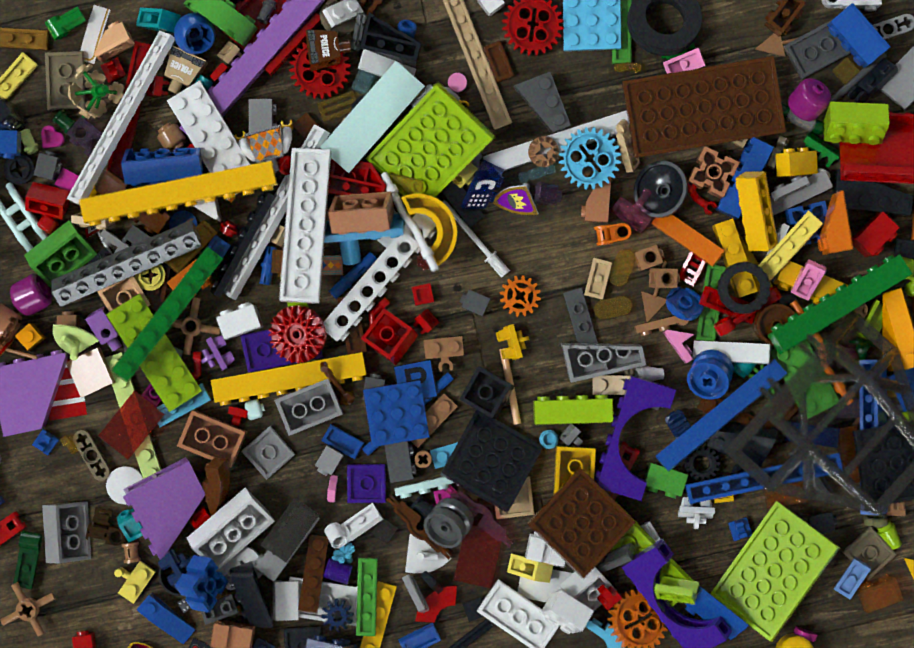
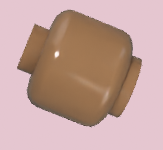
[157,122,186,151]

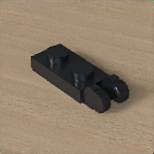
[847,58,898,103]

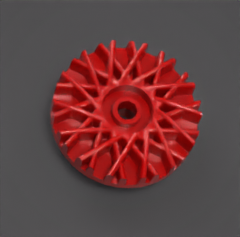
[268,305,326,364]

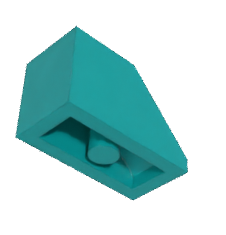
[136,8,181,34]

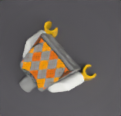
[234,120,293,172]

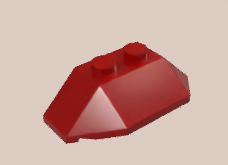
[328,158,386,196]

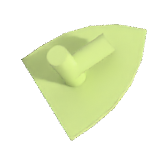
[53,325,99,360]

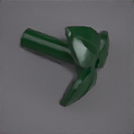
[848,338,882,369]

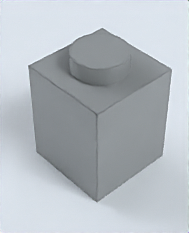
[315,445,344,476]

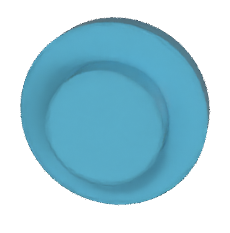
[539,430,559,449]

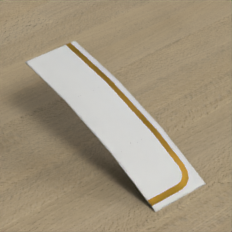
[80,5,110,64]

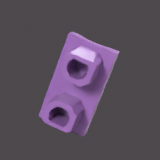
[201,335,235,371]

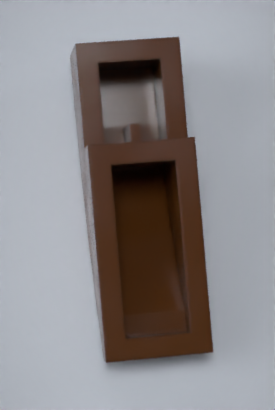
[834,425,860,485]
[202,457,230,516]

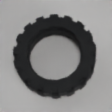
[717,262,771,314]

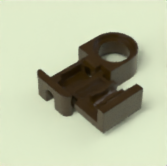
[86,507,125,546]

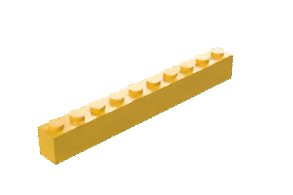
[79,161,277,226]

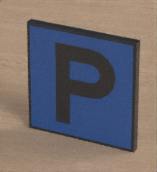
[393,359,438,400]

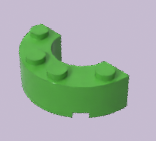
[183,0,258,47]

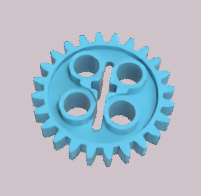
[559,127,621,190]

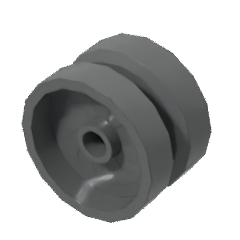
[424,498,474,548]

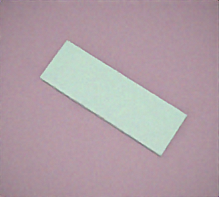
[320,61,425,173]

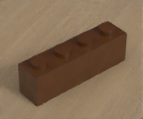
[94,170,172,234]

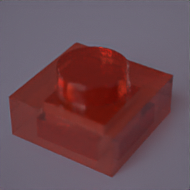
[417,251,430,271]

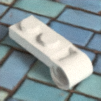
[822,0,882,11]
[324,502,383,548]

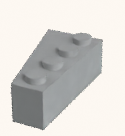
[561,343,646,383]

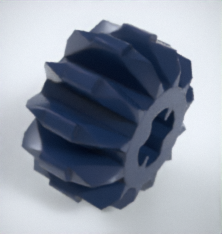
[665,409,691,439]
[321,598,354,632]

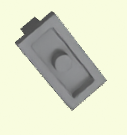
[100,229,130,253]

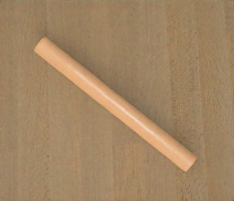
[499,348,521,425]

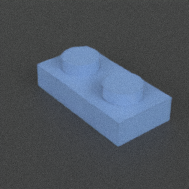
[834,557,871,599]

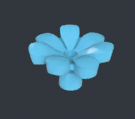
[332,543,355,564]

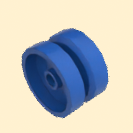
[687,350,734,400]

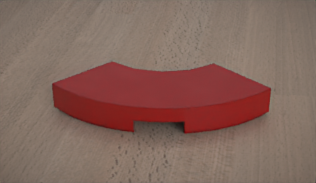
[415,585,457,623]

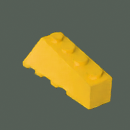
[712,219,773,298]

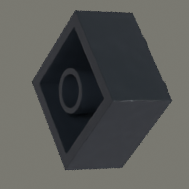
[460,366,515,419]

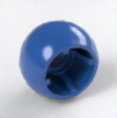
[174,12,216,55]

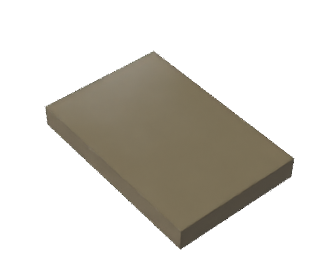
[45,51,86,111]

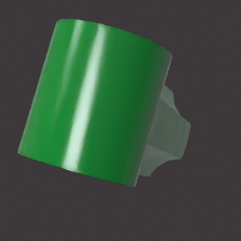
[45,6,87,41]

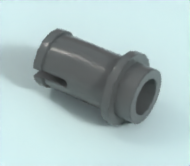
[256,0,277,24]

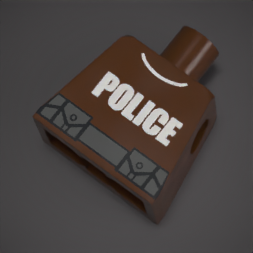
[306,30,351,71]

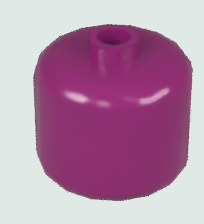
[788,78,832,121]
[10,273,52,316]

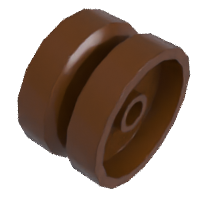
[753,304,795,346]

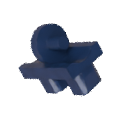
[158,549,192,586]

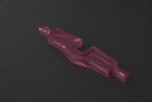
[444,485,514,548]

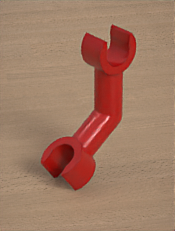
[688,183,717,215]
[368,297,390,326]
[191,351,202,380]

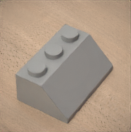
[275,378,344,436]
[42,502,91,563]

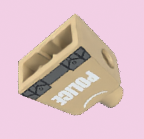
[164,45,208,94]

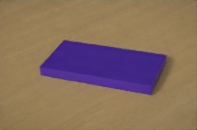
[240,330,323,373]

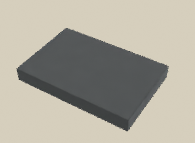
[783,19,850,80]

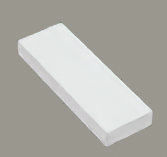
[358,49,416,77]

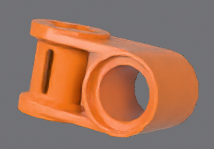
[594,223,631,246]

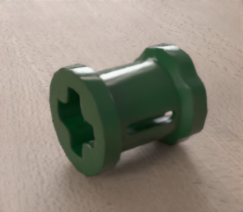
[52,109,78,134]

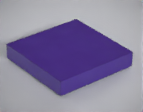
[347,464,386,503]

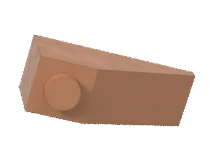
[581,176,611,223]

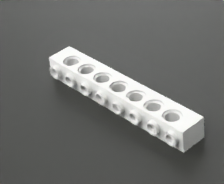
[323,214,437,342]

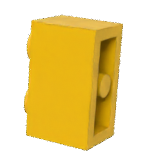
[775,147,818,177]

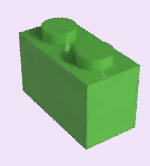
[644,463,688,499]

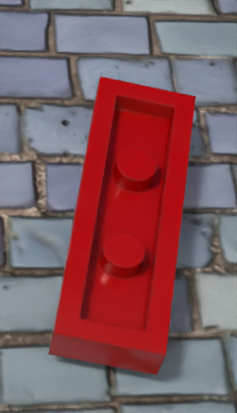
[699,286,756,324]

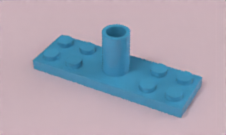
[324,213,405,265]

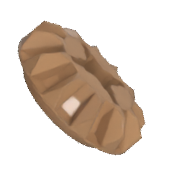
[528,136,559,167]

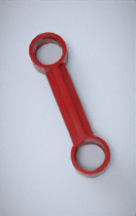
[713,286,782,336]

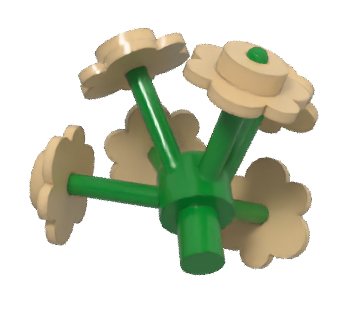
[68,64,125,119]

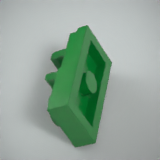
[803,131,840,167]

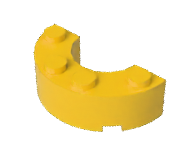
[401,194,457,266]

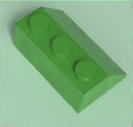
[24,220,97,289]

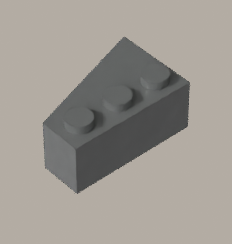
[514,72,571,134]

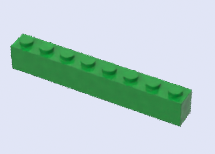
[110,247,223,382]
[768,254,912,355]

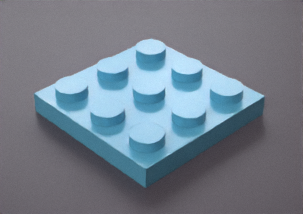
[563,0,622,51]

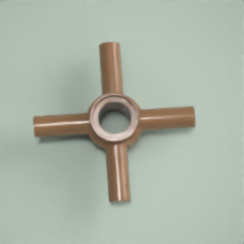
[171,297,220,355]

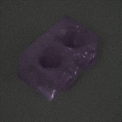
[66,116,103,157]

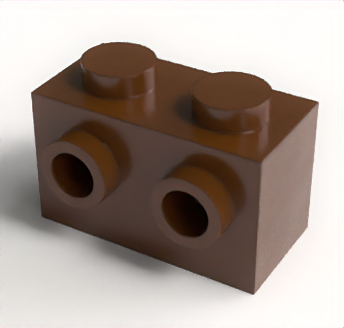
[764,0,805,37]

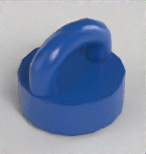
[397,20,417,38]

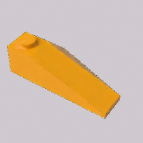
[882,287,914,371]

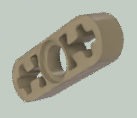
[73,430,111,481]

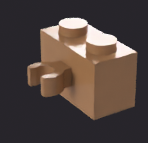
[424,336,464,371]

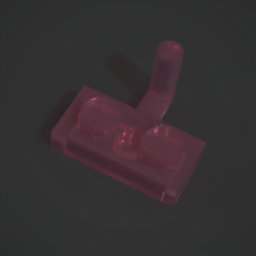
[610,189,651,233]

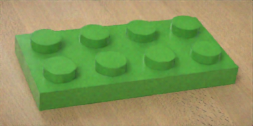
[770,339,840,420]

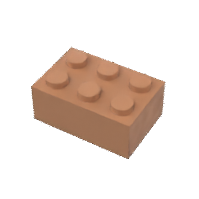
[328,192,395,235]
[177,410,248,468]

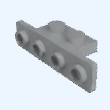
[770,170,833,216]

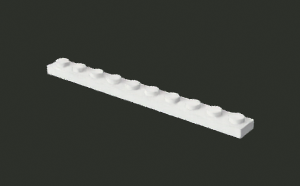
[67,31,175,205]
[223,124,330,300]

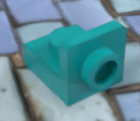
[117,508,143,542]

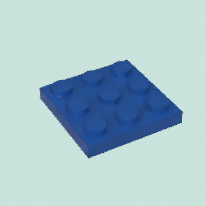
[363,380,429,447]

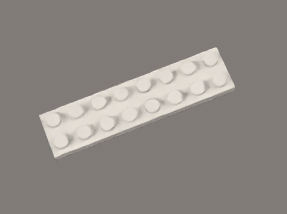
[279,148,331,303]

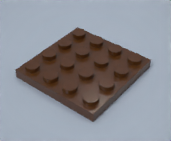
[527,468,635,579]

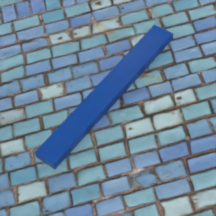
[656,359,787,472]

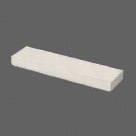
[692,341,771,364]

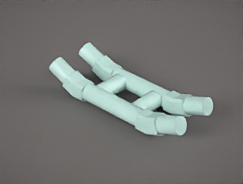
[0,182,48,252]

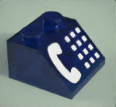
[461,160,504,209]

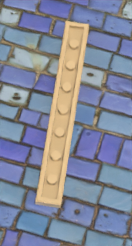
[443,0,512,130]

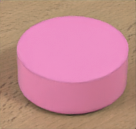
[448,73,467,93]

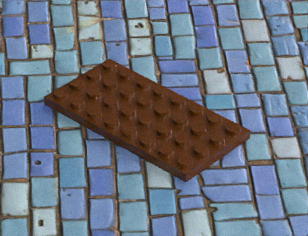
[622,56,786,158]

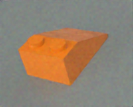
[818,191,853,255]

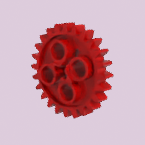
[502,0,564,56]
[289,42,351,100]

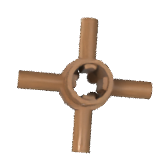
[0,582,55,636]

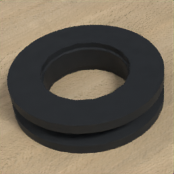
[627,0,702,56]

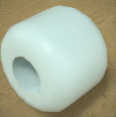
[245,399,265,420]

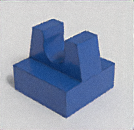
[32,429,60,456]
[727,517,752,541]

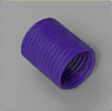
[324,558,353,585]

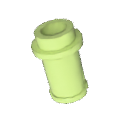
[20,129,39,155]

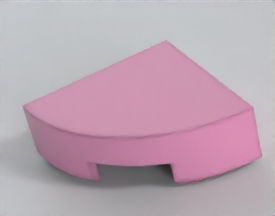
[327,475,338,503]

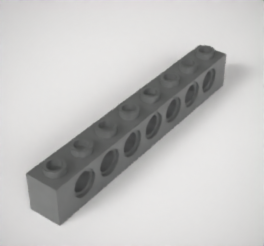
[51,220,202,307]

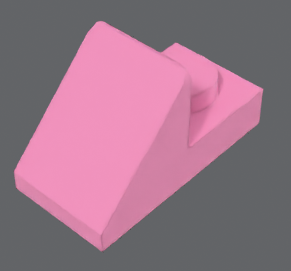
[663,48,706,74]
[791,260,826,301]
[663,330,694,363]

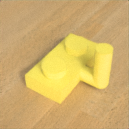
[114,561,156,604]

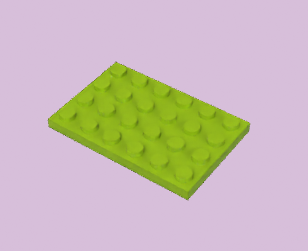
[366,82,495,197]
[710,501,840,642]

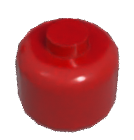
[37,215,59,234]

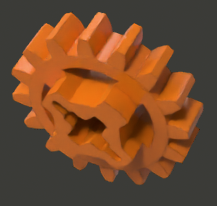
[499,275,541,317]

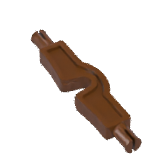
[386,494,454,560]

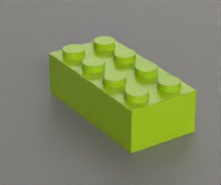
[533,395,613,425]

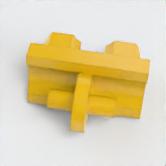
[496,324,530,360]

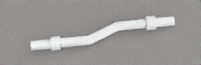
[381,172,439,272]

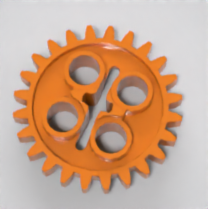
[607,590,668,648]

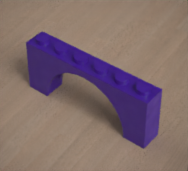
[594,375,676,501]
[622,539,732,648]

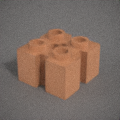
[687,146,740,199]
[210,620,256,648]

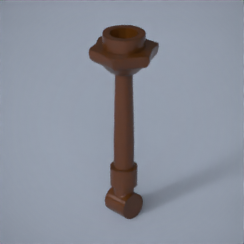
[320,362,355,406]

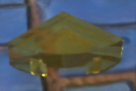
[614,62,641,72]
[60,435,79,455]

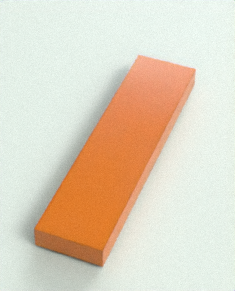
[652,215,725,267]

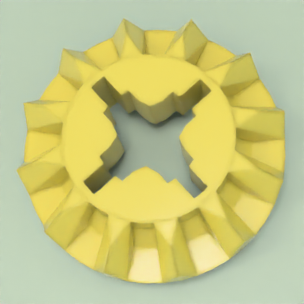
[135,264,166,291]

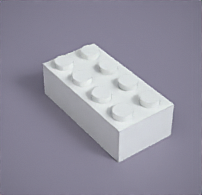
[187,488,275,572]

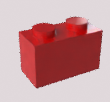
[25,182,70,220]

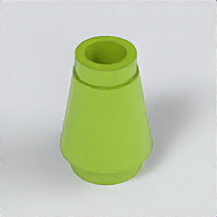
[877,520,902,550]

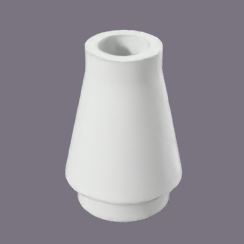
[635,366,664,381]

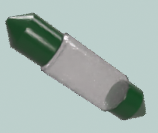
[782,103,824,135]

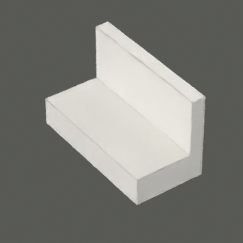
[273,580,299,621]

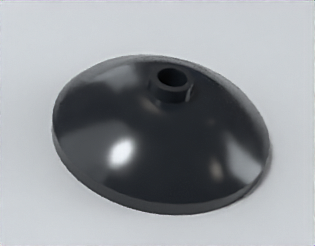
[634,161,688,218]

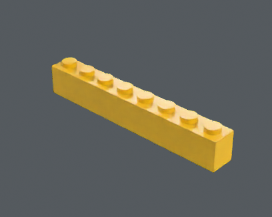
[211,352,367,406]

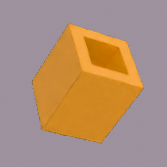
[15,323,46,350]

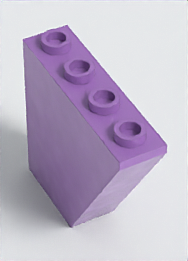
[0,350,69,437]
[123,457,205,559]

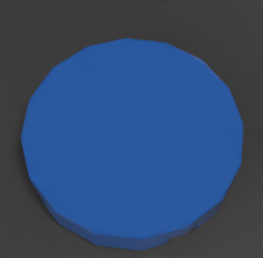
[666,287,704,321]

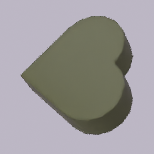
[863,514,888,527]

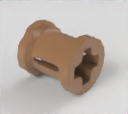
[415,450,432,468]
[122,542,141,563]

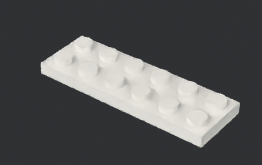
[167,81,251,200]

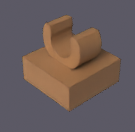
[885,501,906,516]

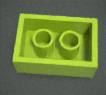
[823,102,889,145]

